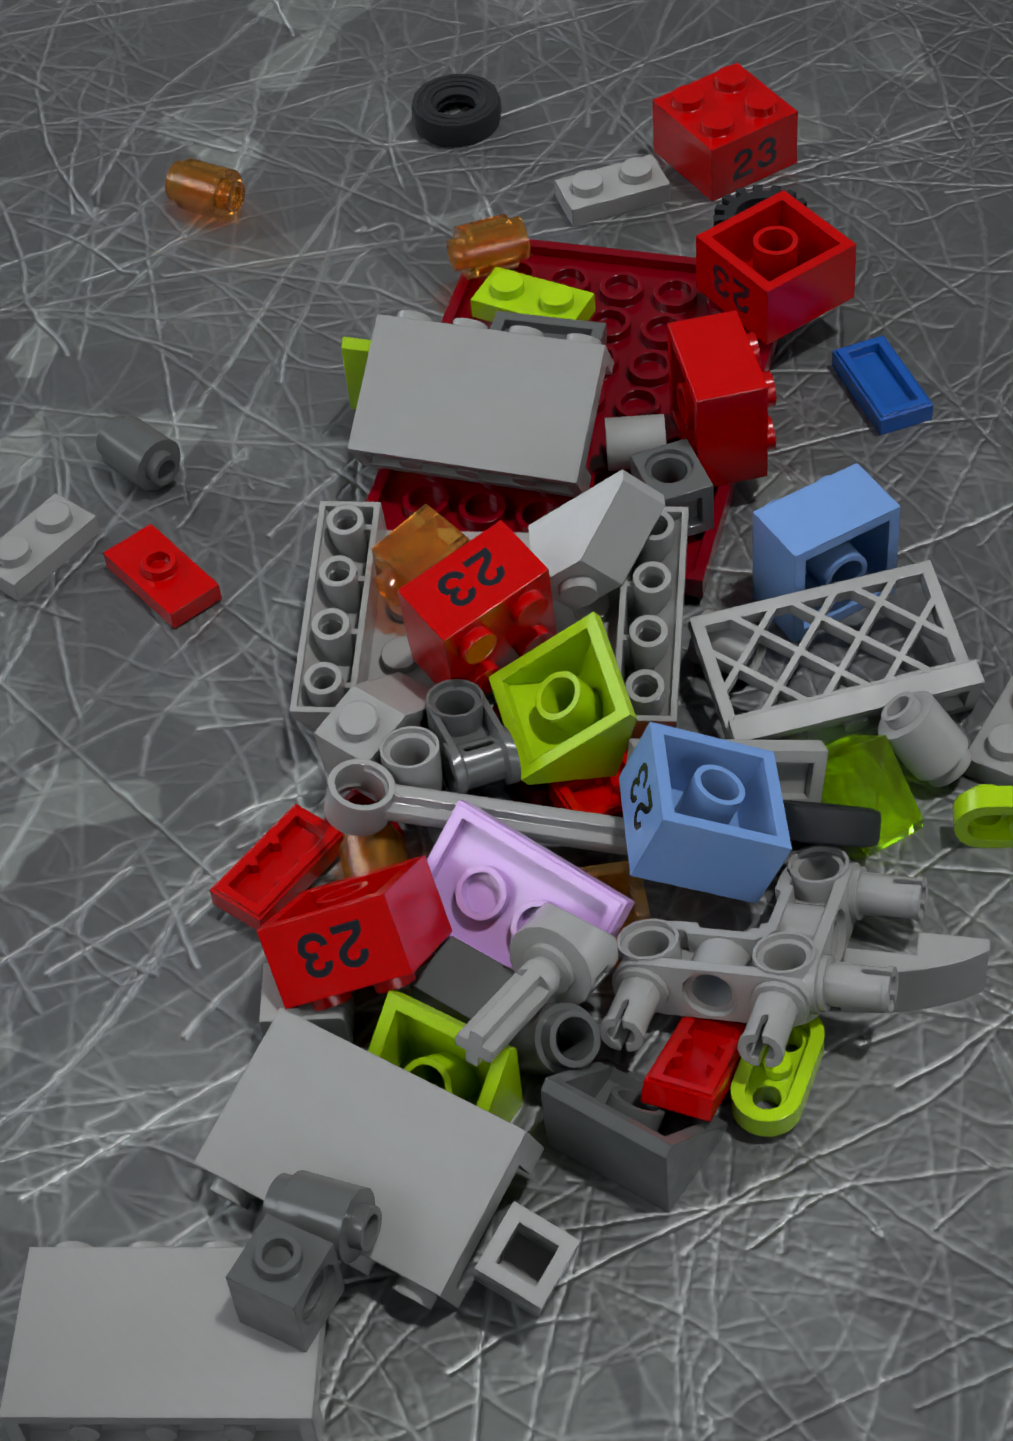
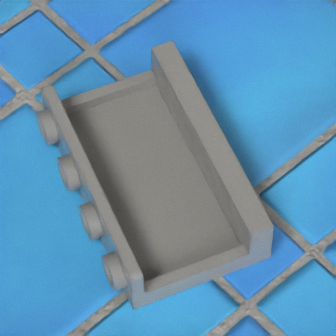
[347,310,614,497]
[194,1007,544,1310]
[0,1241,326,1441]

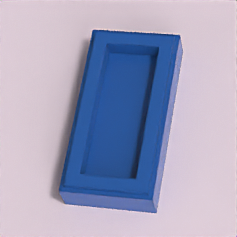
[832,335,933,436]

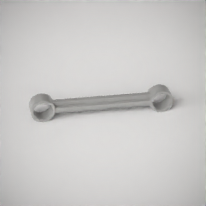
[324,759,628,856]

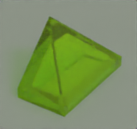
[821,735,923,857]

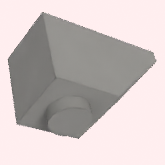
[528,469,665,611]
[314,672,430,802]

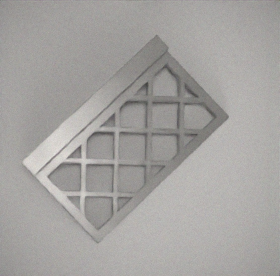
[688,560,985,746]

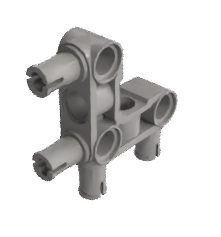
[599,844,928,1067]

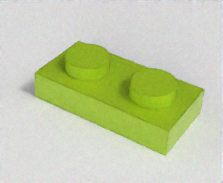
[471,267,596,322]

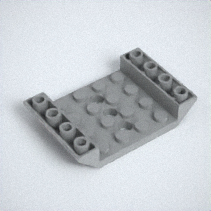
[289,501,689,750]

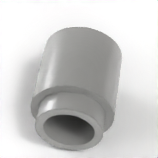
[878,691,972,787]

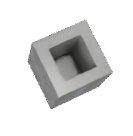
[473,1201,580,1318]

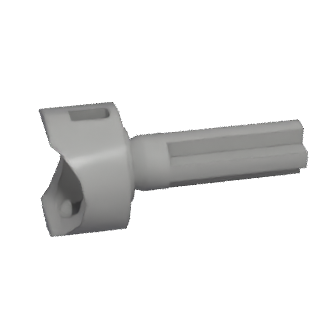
[455,902,618,1066]

